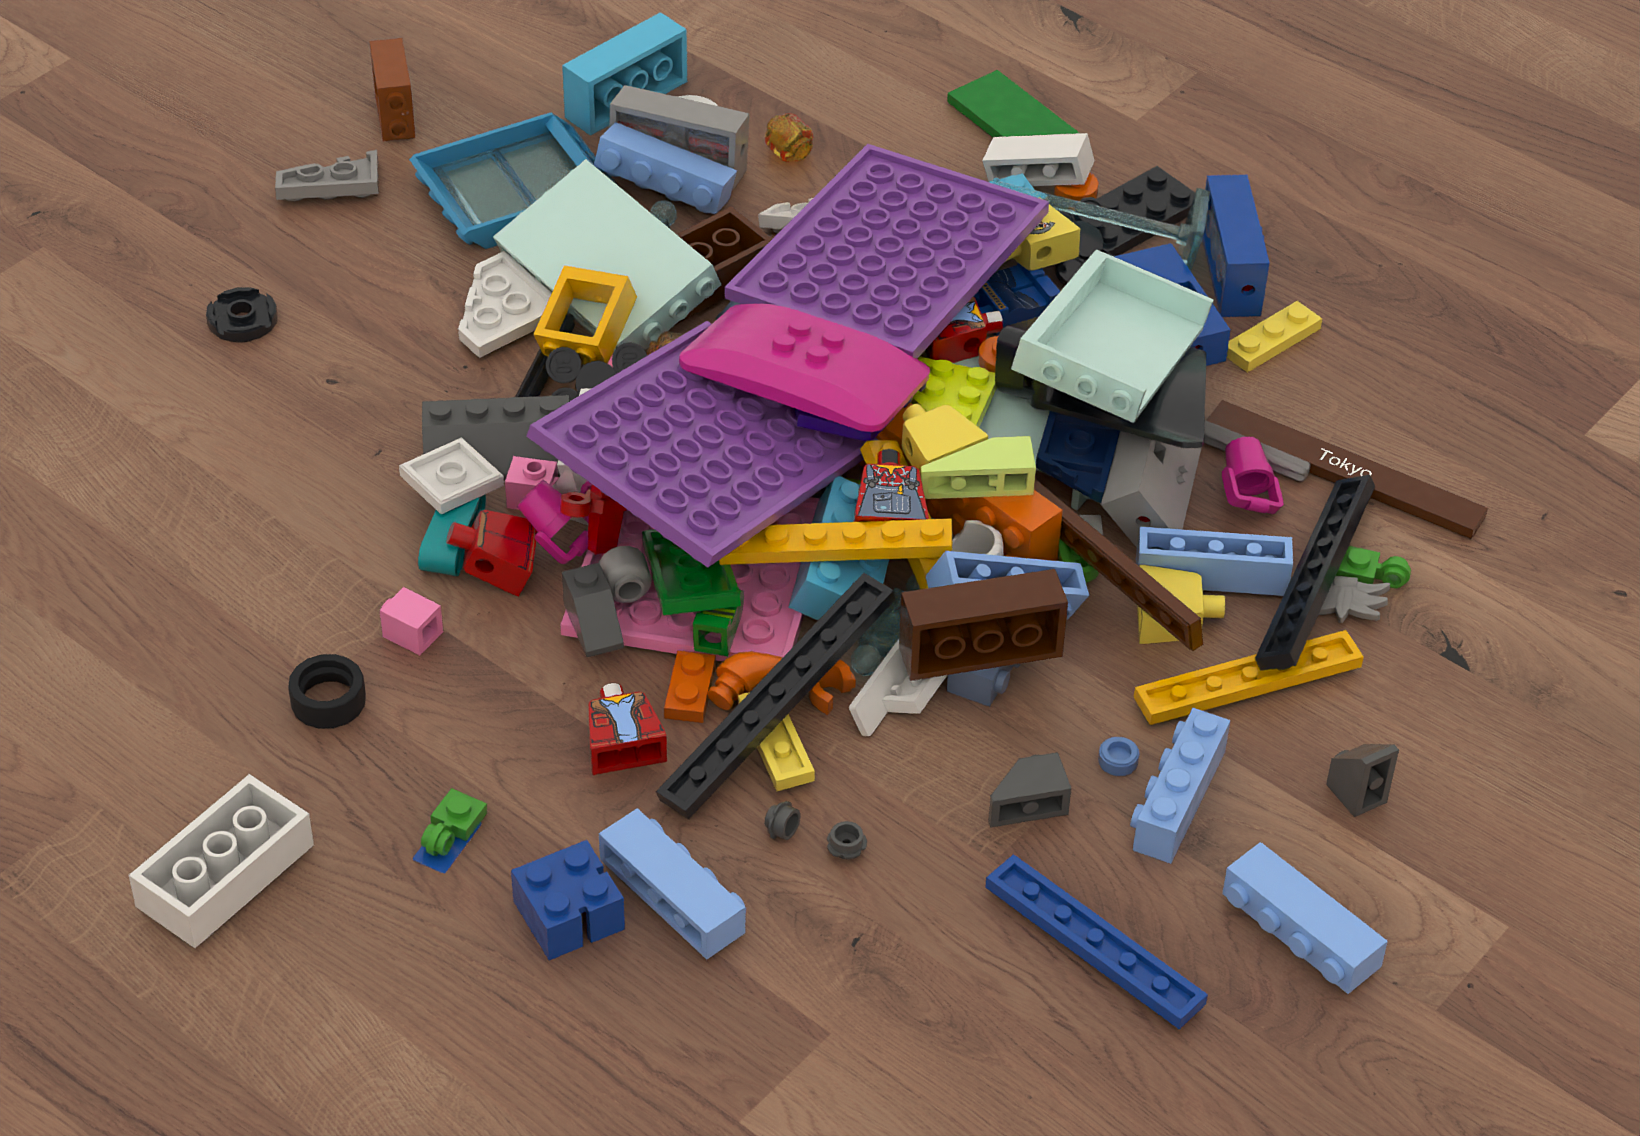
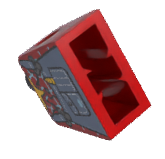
[853,449,929,522]

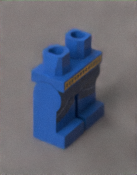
[973,263,1060,336]

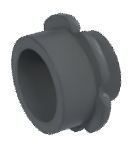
[764,801,801,840]
[827,821,867,859]

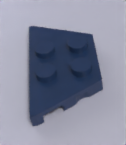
[1036,411,1120,503]

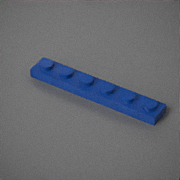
[985,854,1208,1029]

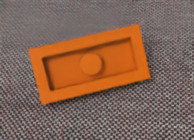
[664,650,716,723]

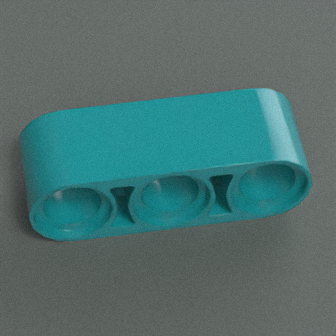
[418,494,486,576]

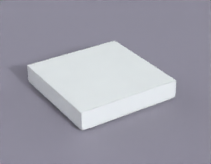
[399,438,504,514]

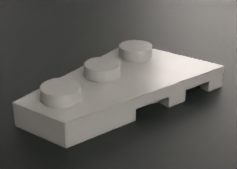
[275,150,379,201]

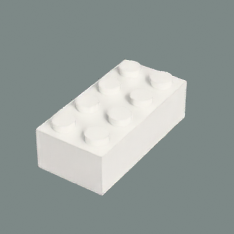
[129,774,314,948]

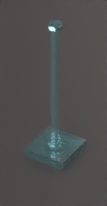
[992,177,1210,271]

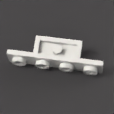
[849,639,947,736]

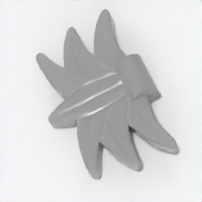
[1319,576,1390,623]

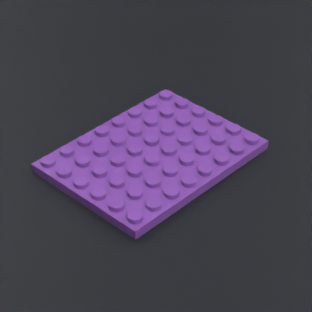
[725,144,1049,359]
[526,321,878,567]

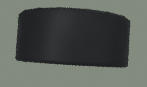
[288,654,366,729]

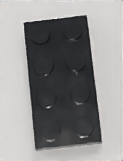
[1073,166,1204,256]

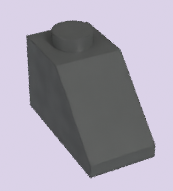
[562,563,624,657]
[1326,744,1399,817]
[988,752,1072,828]

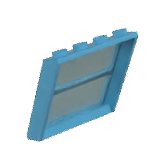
[409,112,618,249]

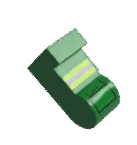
[693,589,744,657]

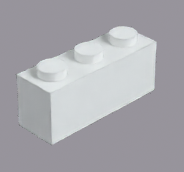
[982,133,1095,186]

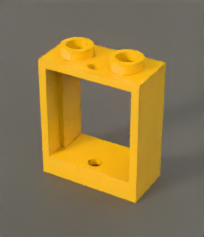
[533,265,637,365]

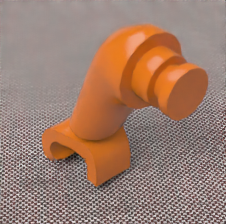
[707,651,856,715]

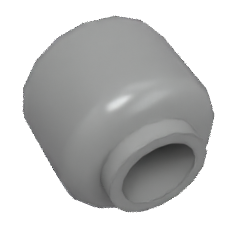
[599,546,652,603]

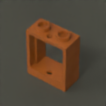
[369,38,416,141]

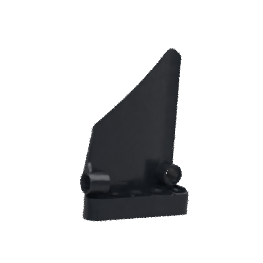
[995,317,1206,448]

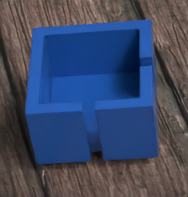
[511,840,625,960]

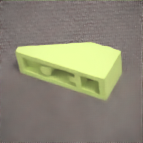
[920,436,1036,499]

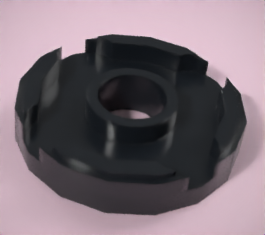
[206,287,278,342]

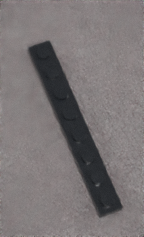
[1255,475,1375,671]
[656,573,896,820]

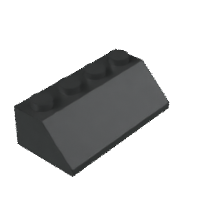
[422,395,569,480]

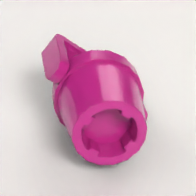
[1222,437,1284,514]
[517,480,589,564]

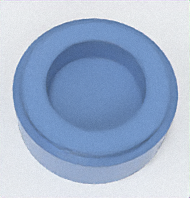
[1098,737,1139,776]

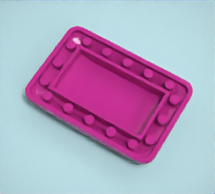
[679,304,930,432]

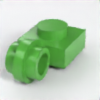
[1336,546,1411,588]
[421,788,487,856]

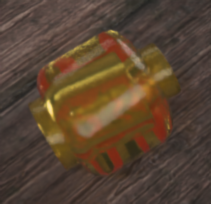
[765,113,814,162]

